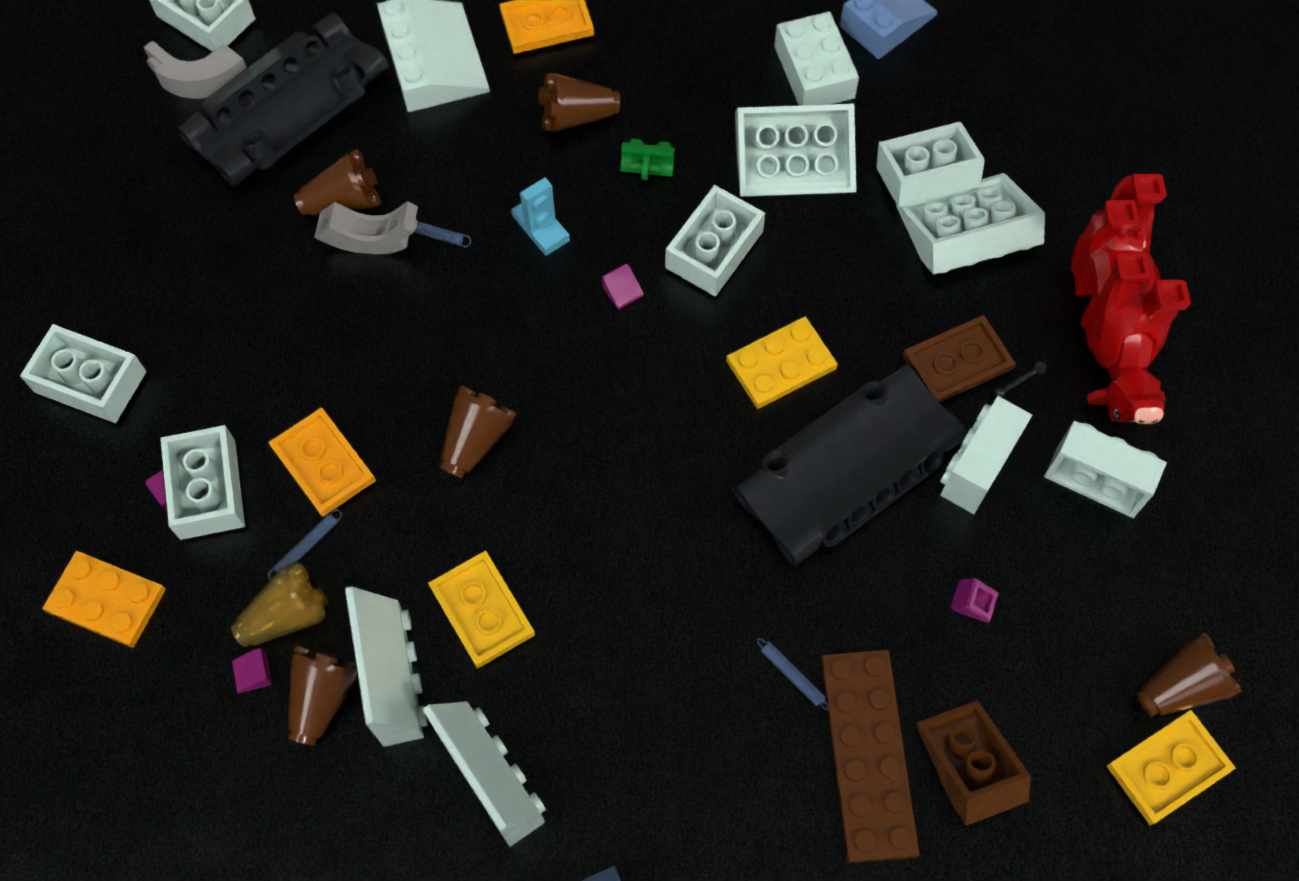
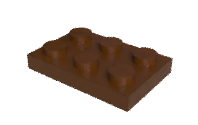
[903,315,1016,403]

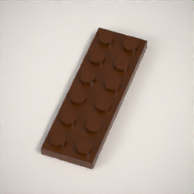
[821,650,920,864]

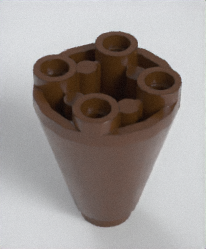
[539,73,620,132]
[294,149,381,216]
[440,386,517,479]
[1136,632,1242,717]
[287,646,358,746]

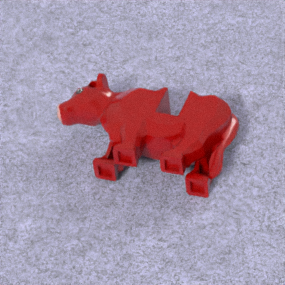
[1071,174,1191,424]

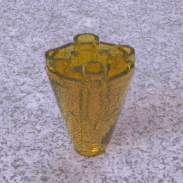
[231,562,329,647]

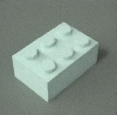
[150,0,255,52]
[774,12,859,106]
[876,121,985,207]
[665,185,765,296]
[20,324,147,423]
[940,396,1032,514]
[1044,421,1167,518]
[161,425,245,540]

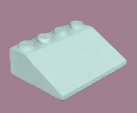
[377,0,490,112]
[735,104,856,197]
[897,173,1045,274]
[345,587,428,747]
[422,702,546,847]

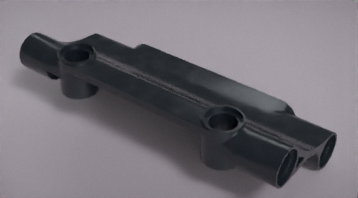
[177,12,389,187]
[732,365,967,566]

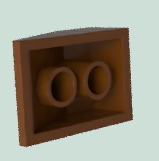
[917,700,1031,826]

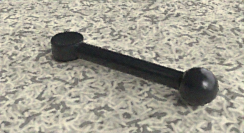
[993,361,1047,398]

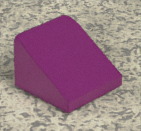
[602,264,644,310]
[146,469,168,513]
[951,578,999,623]
[232,648,272,694]

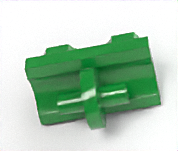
[621,139,675,180]

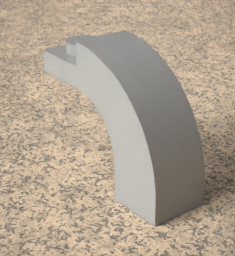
[144,41,247,99]
[314,202,418,254]

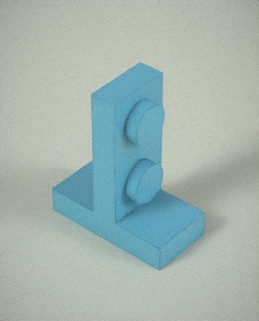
[511,178,570,256]

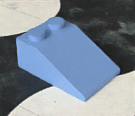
[840,0,937,59]

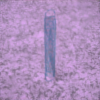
[415,221,471,247]
[269,510,341,581]
[757,638,829,710]

